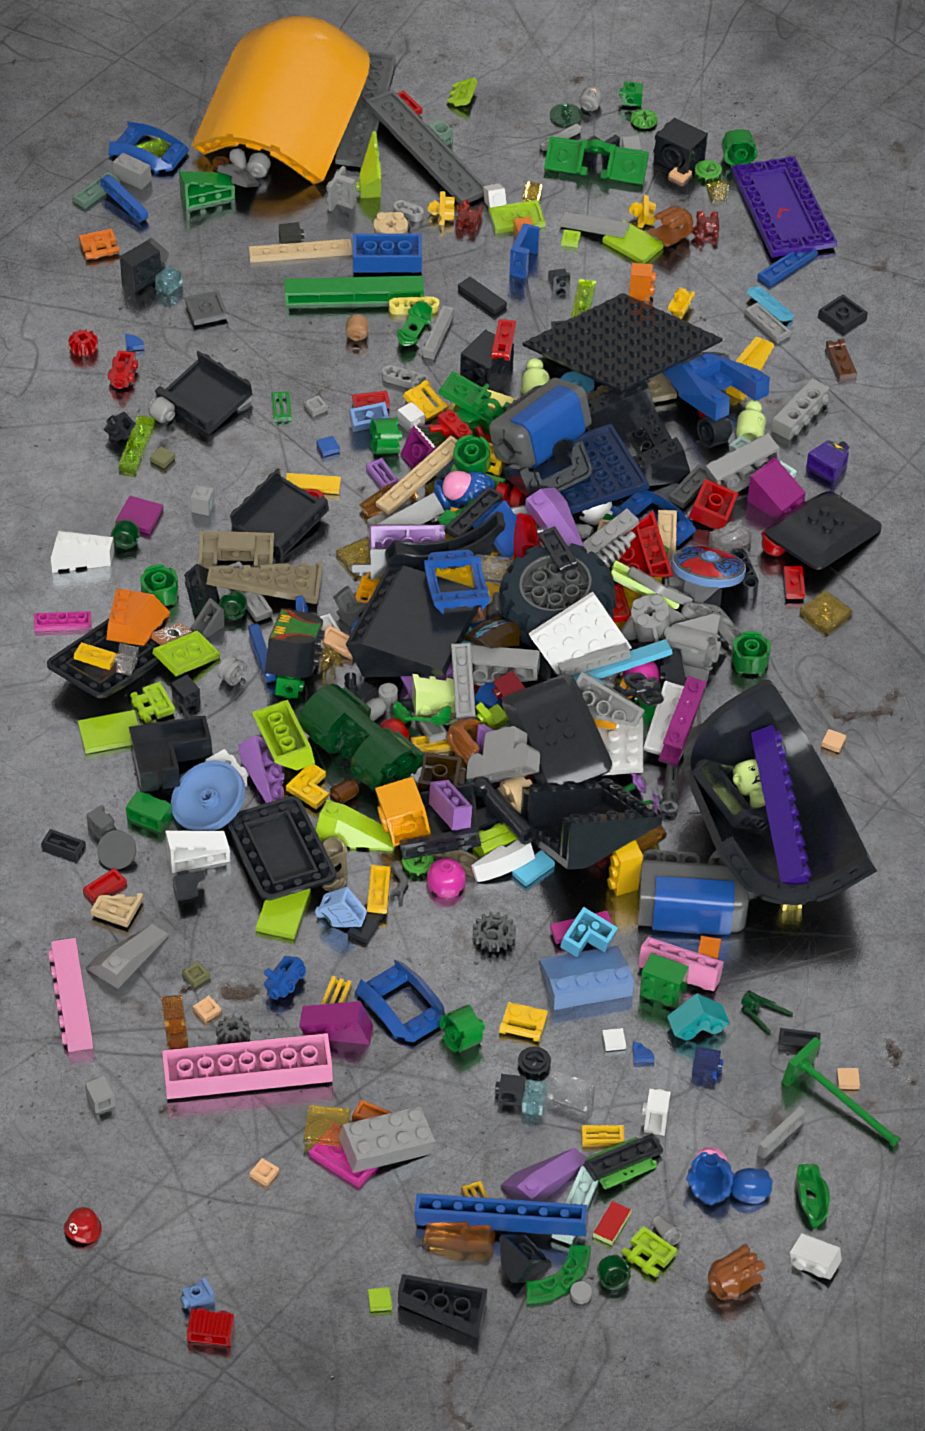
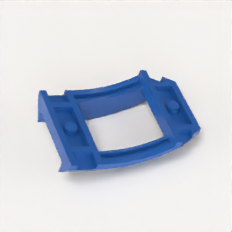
[108,122,189,174]
[611,490,696,547]
[424,549,491,614]
[355,959,445,1042]

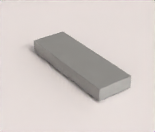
[744,302,791,343]
[757,1106,806,1159]

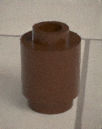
[329,779,359,804]

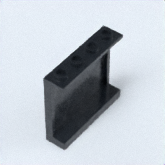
[155,351,253,435]
[230,468,329,558]
[692,759,769,832]
[400,783,482,860]

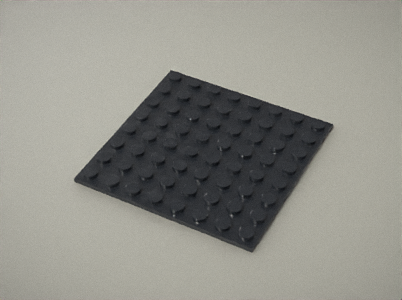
[522,293,723,393]

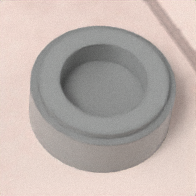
[570,1281,592,1304]

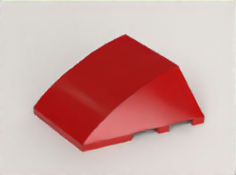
[612,510,674,577]

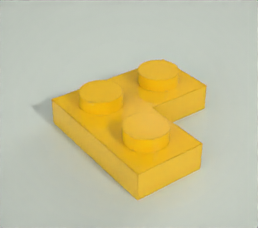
[286,764,329,809]

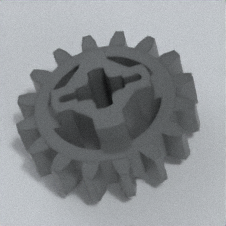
[473,911,516,952]

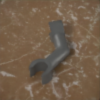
[390,860,409,903]

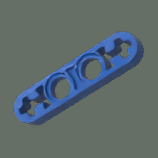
[100,174,148,223]
[248,623,276,683]

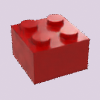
[688,479,738,532]

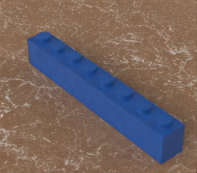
[414,1193,588,1237]

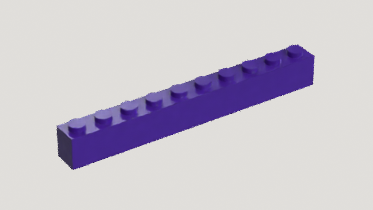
[751,725,812,884]

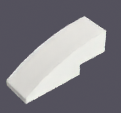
[471,840,535,882]

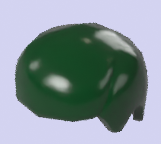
[111,520,140,550]
[219,590,247,620]
[597,1255,631,1291]

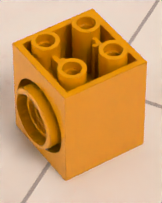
[375,777,431,847]

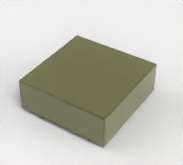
[150,446,175,469]
[182,961,211,988]

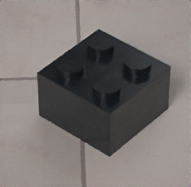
[120,241,162,292]

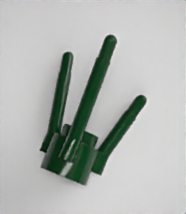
[741,990,793,1033]

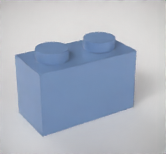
[349,402,389,432]

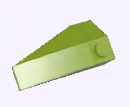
[356,131,381,198]
[316,800,395,851]

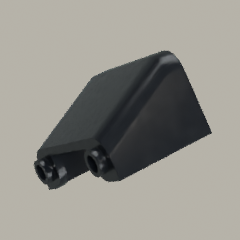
[503,438,593,498]

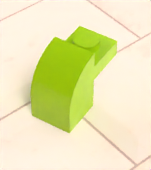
[475,702,508,730]

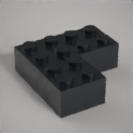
[129,715,213,792]

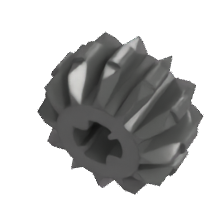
[216,1014,251,1044]

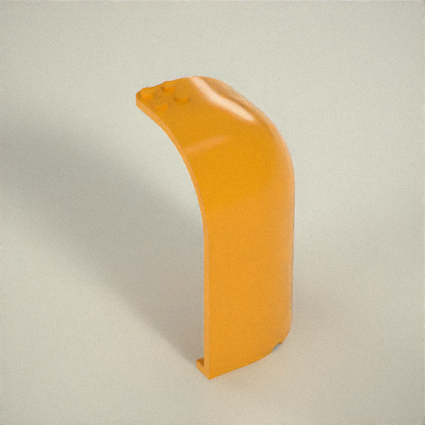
[191,16,370,184]

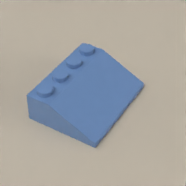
[539,945,634,1010]

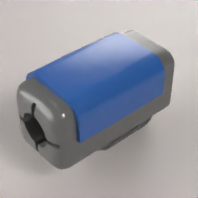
[489,378,592,469]
[638,850,749,935]

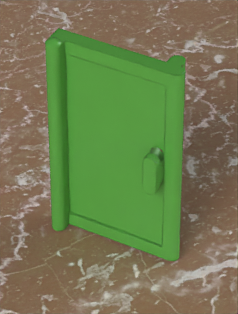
[584,1136,657,1189]

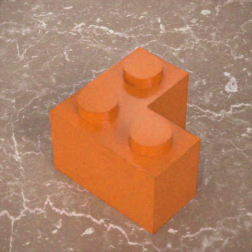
[629,263,656,302]

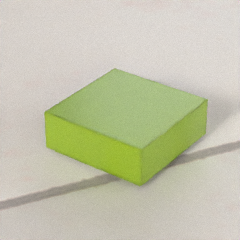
[561,230,581,248]
[368,1287,392,1312]

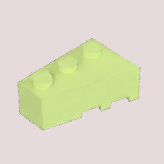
[412,674,456,716]

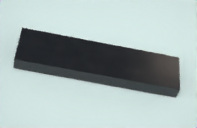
[444,487,504,538]
[583,1133,664,1182]

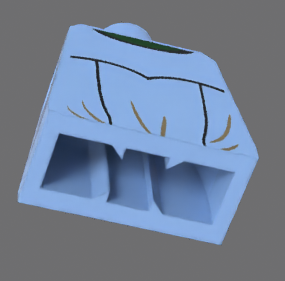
[316,887,367,927]

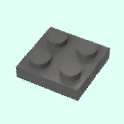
[185,290,228,325]

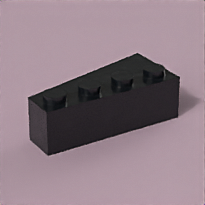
[657,649,694,724]
[398,1274,488,1339]

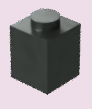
[279,222,304,244]

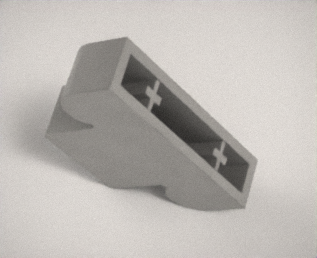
[466,726,540,783]

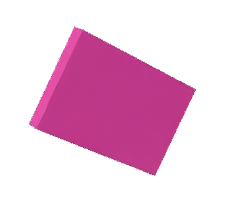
[309,1124,377,1188]

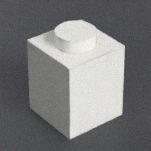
[483,184,506,208]
[397,402,425,433]

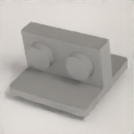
[327,166,355,212]

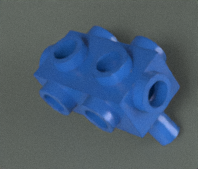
[263,956,306,999]

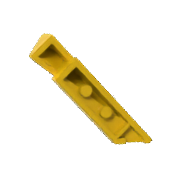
[726,336,774,400]

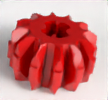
[68,328,98,357]

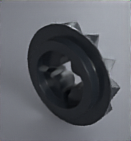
[518,1046,551,1076]

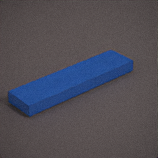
[757,249,818,286]

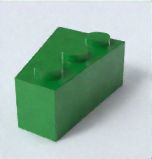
[179,171,235,209]

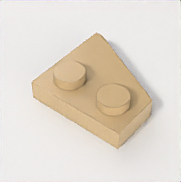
[90,893,144,927]

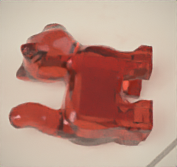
[455,199,484,233]
[692,211,720,242]

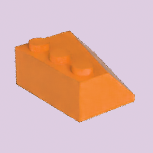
[106,588,170,646]

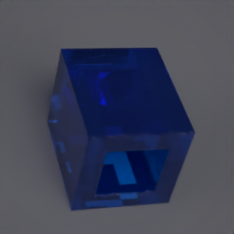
[692,1046,724,1079]

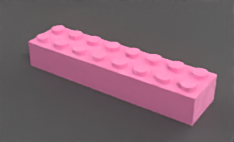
[162,1033,333,1099]

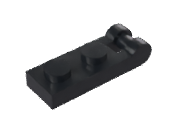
[538,526,578,574]

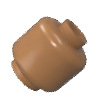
[345,314,369,341]

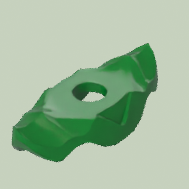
[796,1164,830,1229]

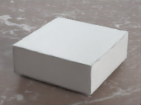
[602,1028,626,1051]

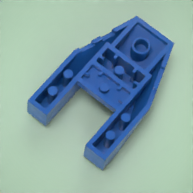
[662,352,770,421]

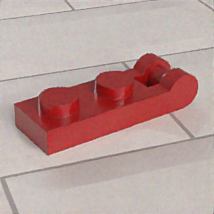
[492,319,516,361]

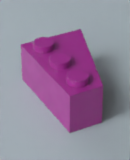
[299,1001,373,1045]

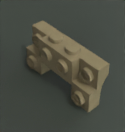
[198,531,274,570]

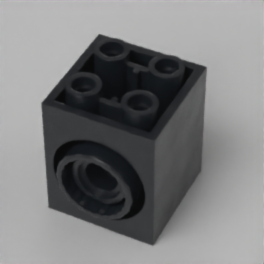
[653,118,708,175]
[460,329,514,391]

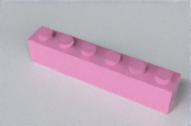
[48,938,93,1052]

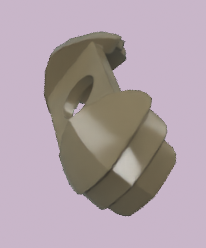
[322,836,348,892]

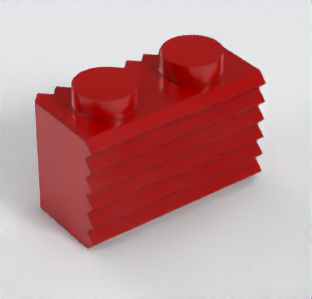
[186,1308,235,1346]

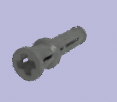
[660,763,679,812]

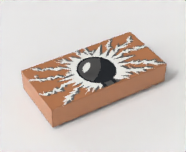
[151,622,192,645]

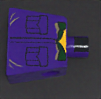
[806,440,849,482]

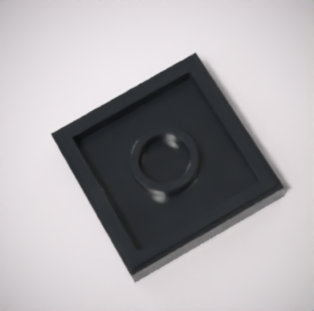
[818,294,868,332]

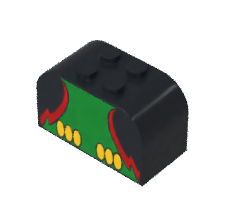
[265,608,325,678]

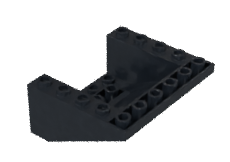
[585,382,690,486]
[346,565,480,677]
[521,779,662,869]

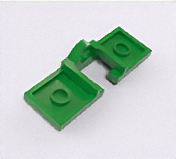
[544,136,649,186]
[438,371,515,423]

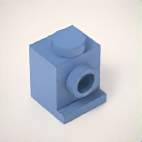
[180,1277,215,1312]

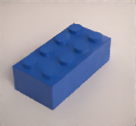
[353,233,422,273]

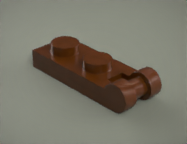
[826,339,857,380]

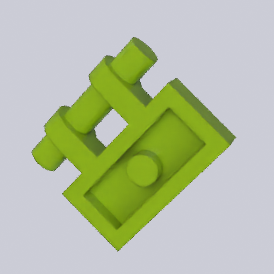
[130,682,175,724]
[621,1226,677,1278]

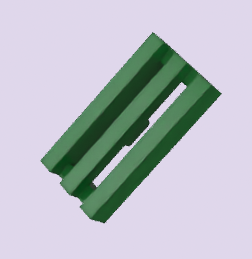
[271,391,292,422]

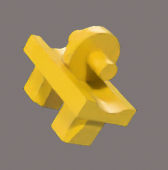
[427,191,455,225]
[629,195,656,228]
[667,287,695,319]

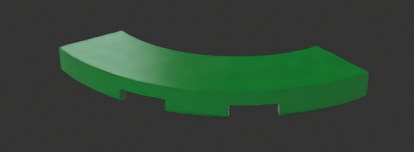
[526,1245,591,1304]

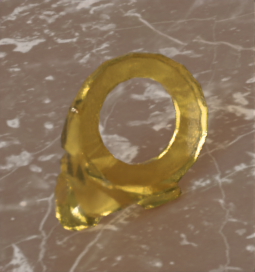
[320,646,343,671]

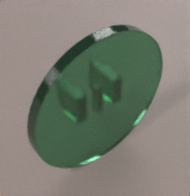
[550,103,583,127]

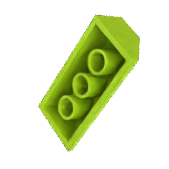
[252,700,315,770]

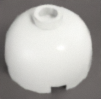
[579,501,613,526]

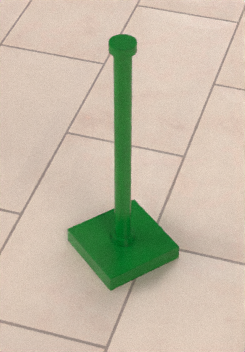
[782,1037,901,1147]

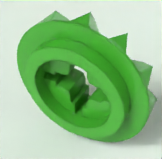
[631,108,658,129]
[695,160,722,181]
[402,855,434,876]

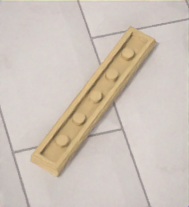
[248,239,353,263]
[376,436,458,515]

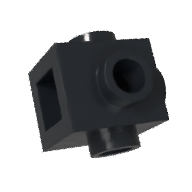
[103,412,136,442]

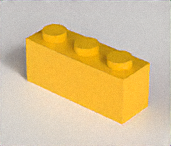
[607,840,643,896]

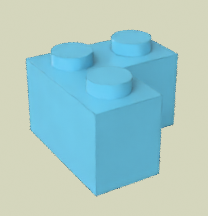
[560,907,618,957]

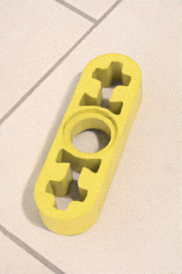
[389,297,439,315]

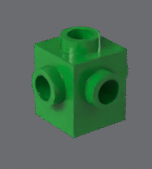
[619,81,643,106]
[275,675,304,699]

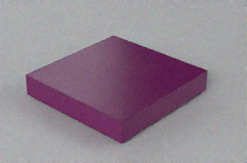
[115,496,164,534]

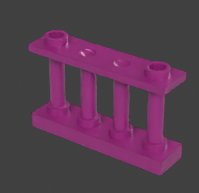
[658,676,706,767]

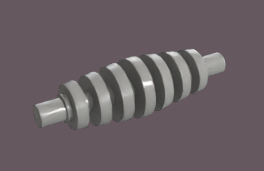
[596,531,636,569]

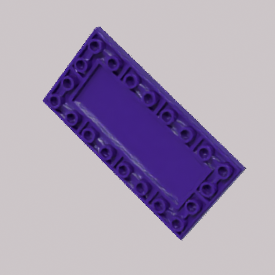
[731,156,837,257]

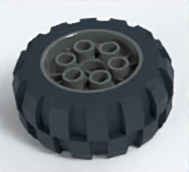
[499,543,616,648]

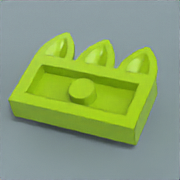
[446,77,477,107]

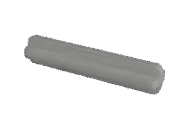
[539,124,581,151]

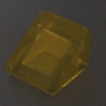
[707,180,729,196]
[522,181,542,202]

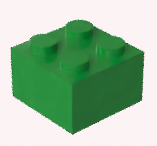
[640,953,689,1008]

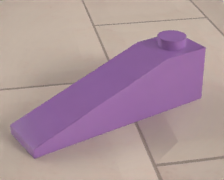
[238,735,284,803]

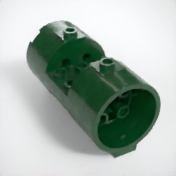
[299,684,424,794]

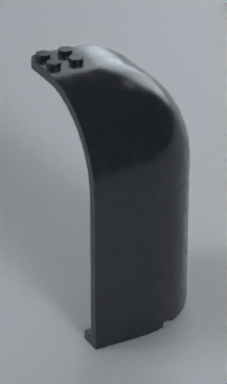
[683,680,877,905]

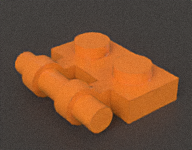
[79,228,120,260]

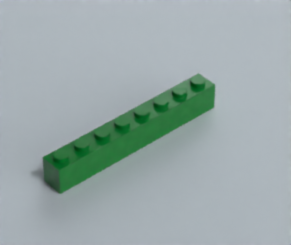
[284,276,424,306]

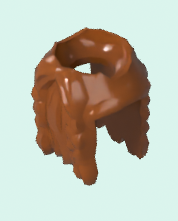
[649,206,694,247]
[446,718,482,766]
[707,1244,765,1301]

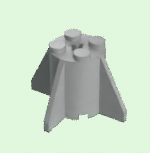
[620,594,690,643]
[664,614,727,689]

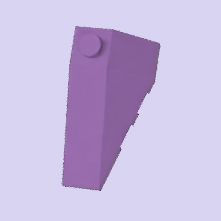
[525,487,584,546]
[369,524,445,548]
[501,1148,587,1202]

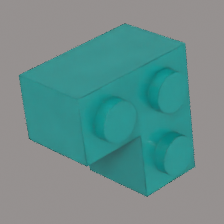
[667,993,730,1041]

